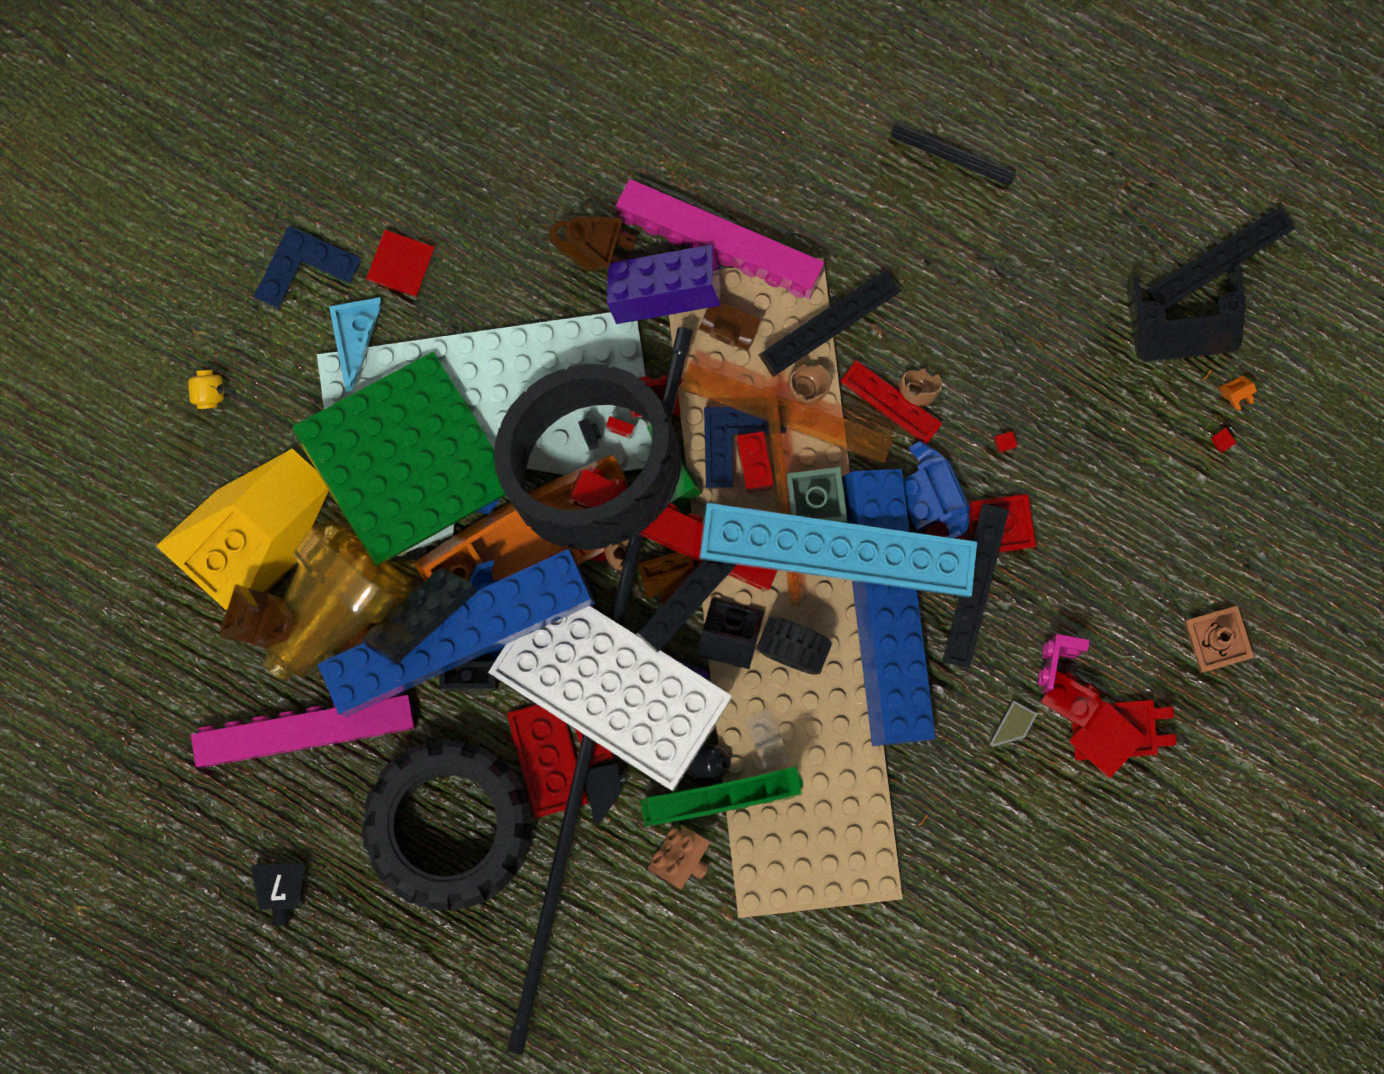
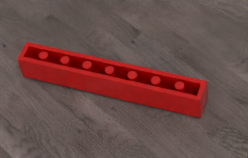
[567,467,778,591]

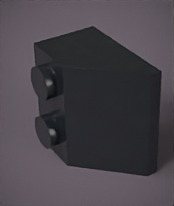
[696,598,764,669]

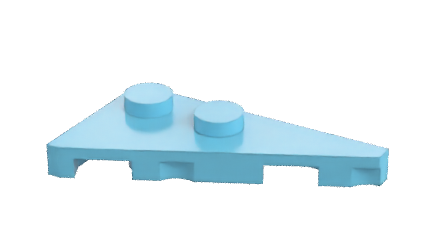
[329,297,381,392]

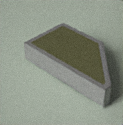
[989,701,1037,747]

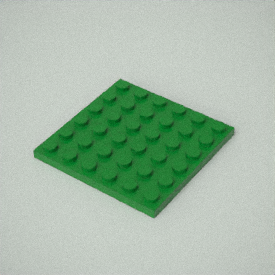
[292,352,506,567]

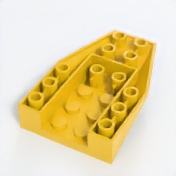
[156,449,329,611]

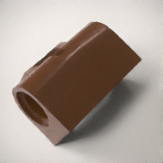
[699,301,762,352]
[637,552,696,616]

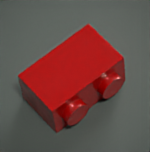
[736,431,774,494]

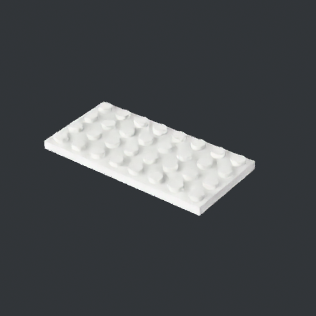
[488,606,733,791]

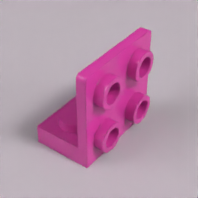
[1037,634,1089,693]

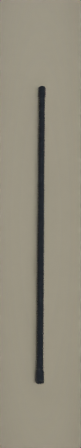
[507,327,693,1055]

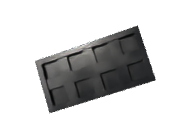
[361,567,477,665]

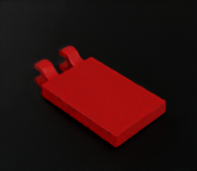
[1072,700,1177,761]

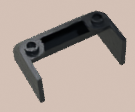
[1126,264,1246,363]

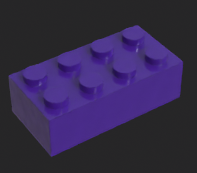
[607,244,720,324]

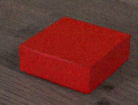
[606,416,635,439]

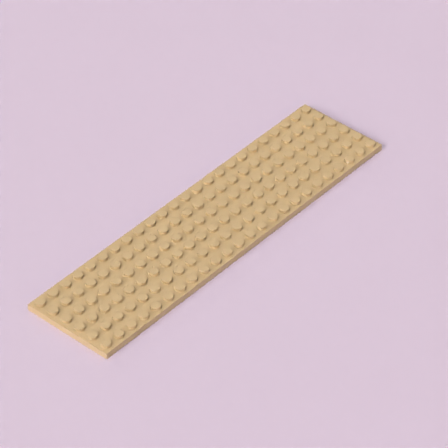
[669,258,902,918]

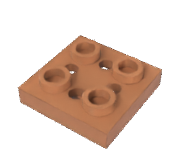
[1184,606,1254,673]
[648,822,711,890]

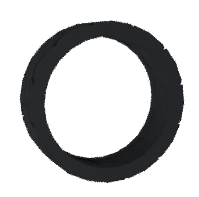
[494,364,682,550]

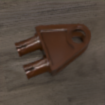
[549,216,637,272]
[219,584,294,648]

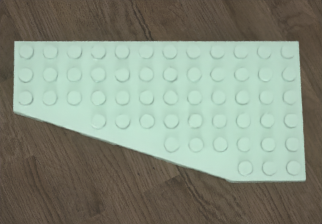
[317,312,652,475]

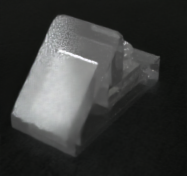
[743,709,790,770]

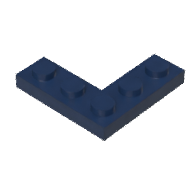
[254,226,362,310]
[704,406,786,489]

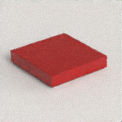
[366,230,435,298]
[1069,701,1147,779]

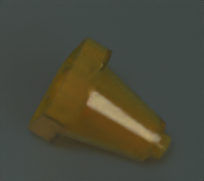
[262,522,414,681]

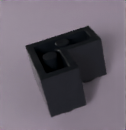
[439,661,496,692]

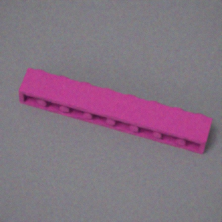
[616,179,825,299]
[191,692,416,768]

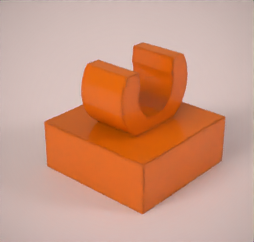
[1219,375,1257,411]

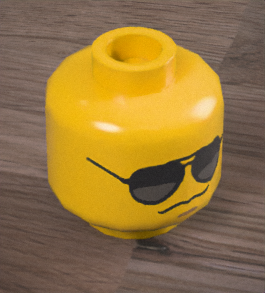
[188,370,224,409]

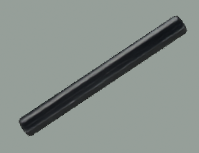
[891,123,1016,186]

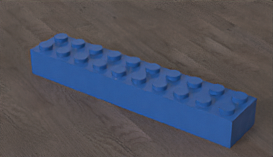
[841,469,935,747]
[318,549,595,717]

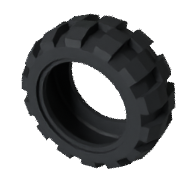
[361,740,533,911]

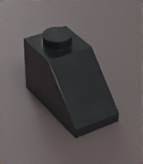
[586,764,626,825]

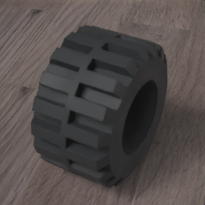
[756,617,832,675]

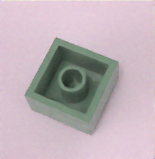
[785,467,847,523]

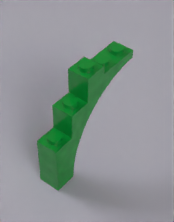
[640,766,803,827]

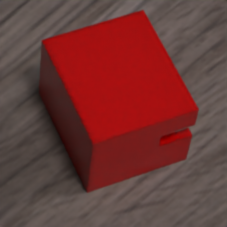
[1211,428,1237,454]
[993,432,1017,454]

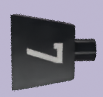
[251,863,308,926]

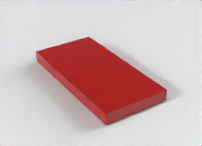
[924,494,1036,553]
[507,704,588,819]

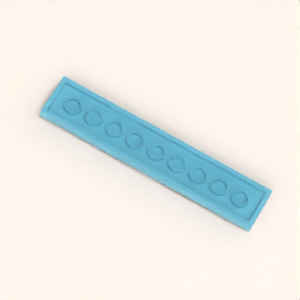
[699,503,977,597]

